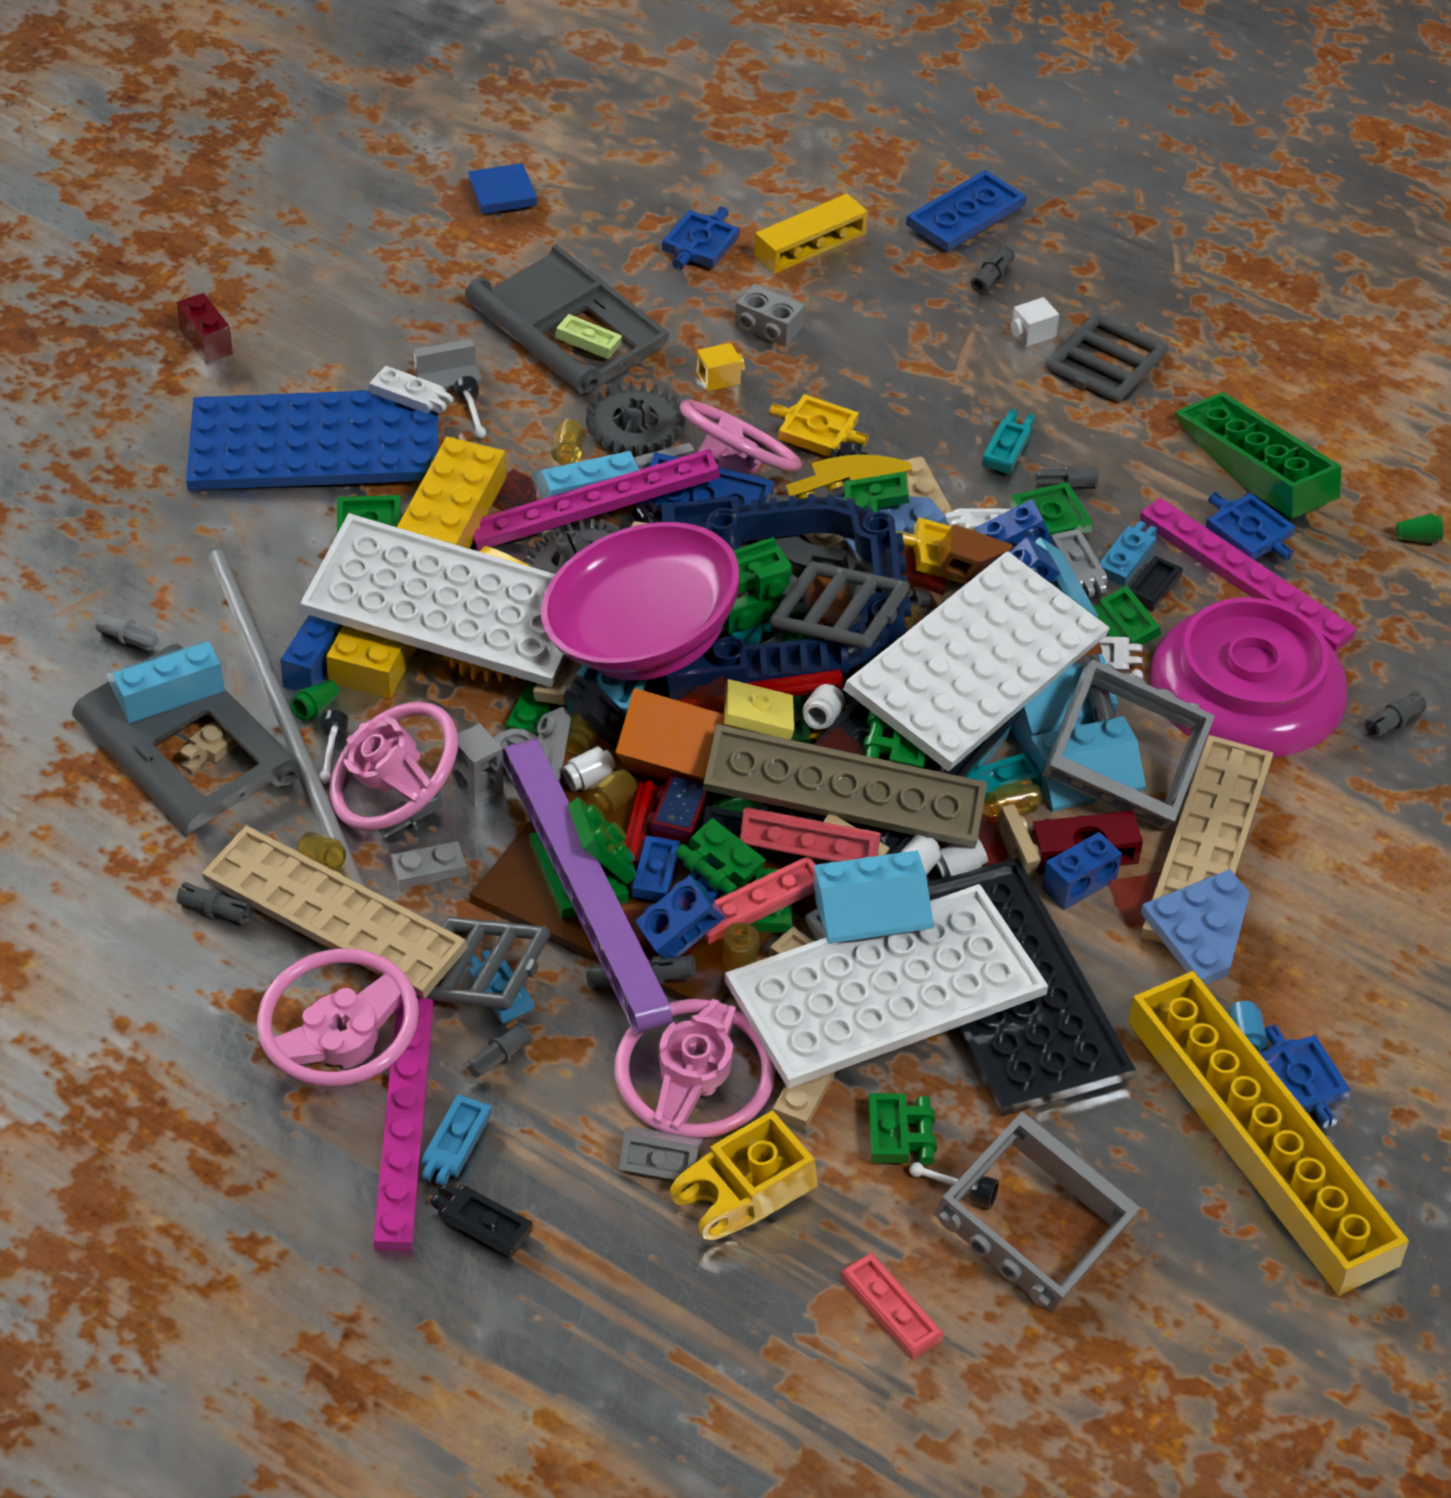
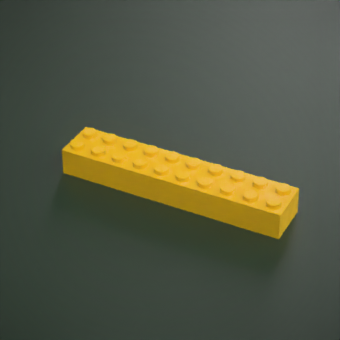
[326,436,506,699]
[1128,971,1409,1296]

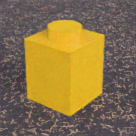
[696,342,745,392]

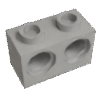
[735,284,805,347]
[452,723,504,808]

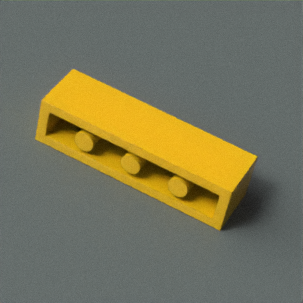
[754,193,868,274]

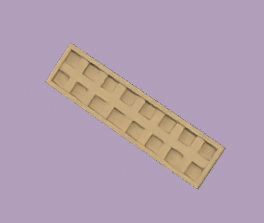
[1141,735,1274,944]
[202,825,468,999]

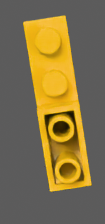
[786,454,913,499]

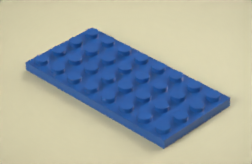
[186,390,439,490]

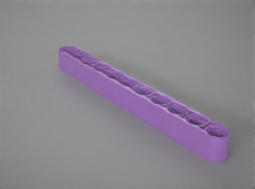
[503,738,672,1034]

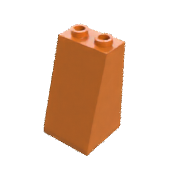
[616,688,748,781]

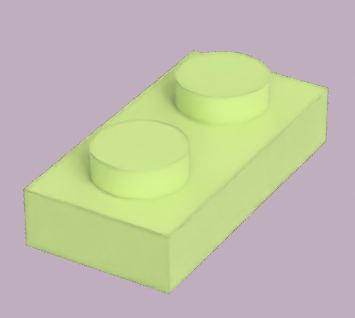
[555,314,622,359]

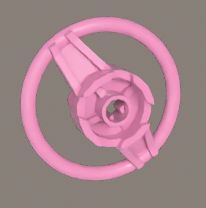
[679,400,802,475]
[330,702,458,831]
[257,948,419,1087]
[615,999,776,1138]

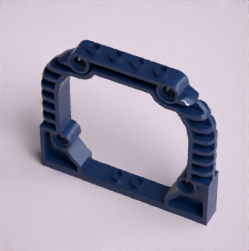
[662,493,912,701]

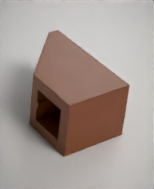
[937,524,1012,582]

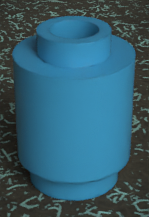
[1228,1001,1268,1052]

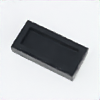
[1129,555,1183,612]

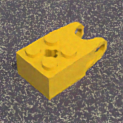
[669,1110,818,1240]

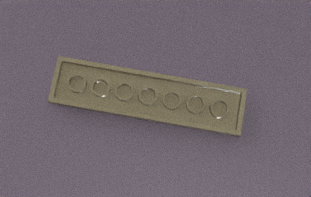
[702,724,987,848]

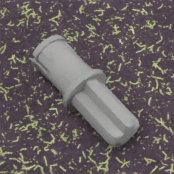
[96,612,159,650]

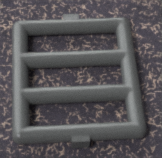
[1045,313,1168,402]
[769,562,910,649]
[416,916,550,1009]

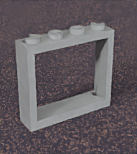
[1041,659,1215,831]
[933,1111,1141,1313]

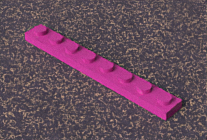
[473,449,720,551]
[1139,498,1357,652]
[373,998,434,1251]

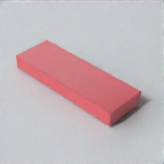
[841,1252,944,1360]

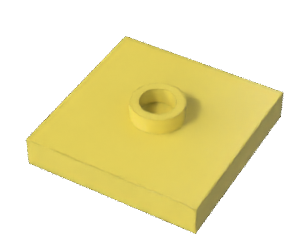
[724,679,794,740]

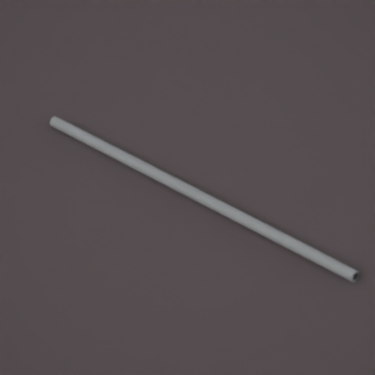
[209,549,365,887]

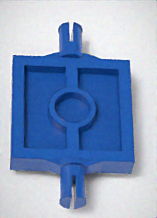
[662,206,740,270]
[1206,492,1295,561]
[1259,1024,1351,1128]

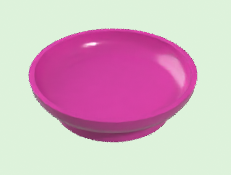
[541,522,740,680]
[1149,597,1348,757]

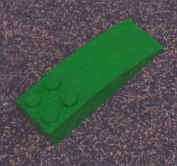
[1175,392,1342,519]

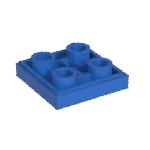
[468,163,537,214]

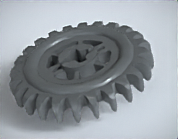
[585,381,686,456]
[524,518,620,574]

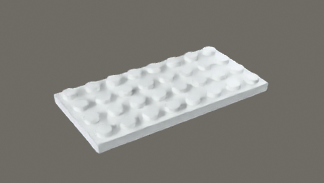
[300,513,566,687]
[843,551,1110,771]
[725,884,1048,1089]

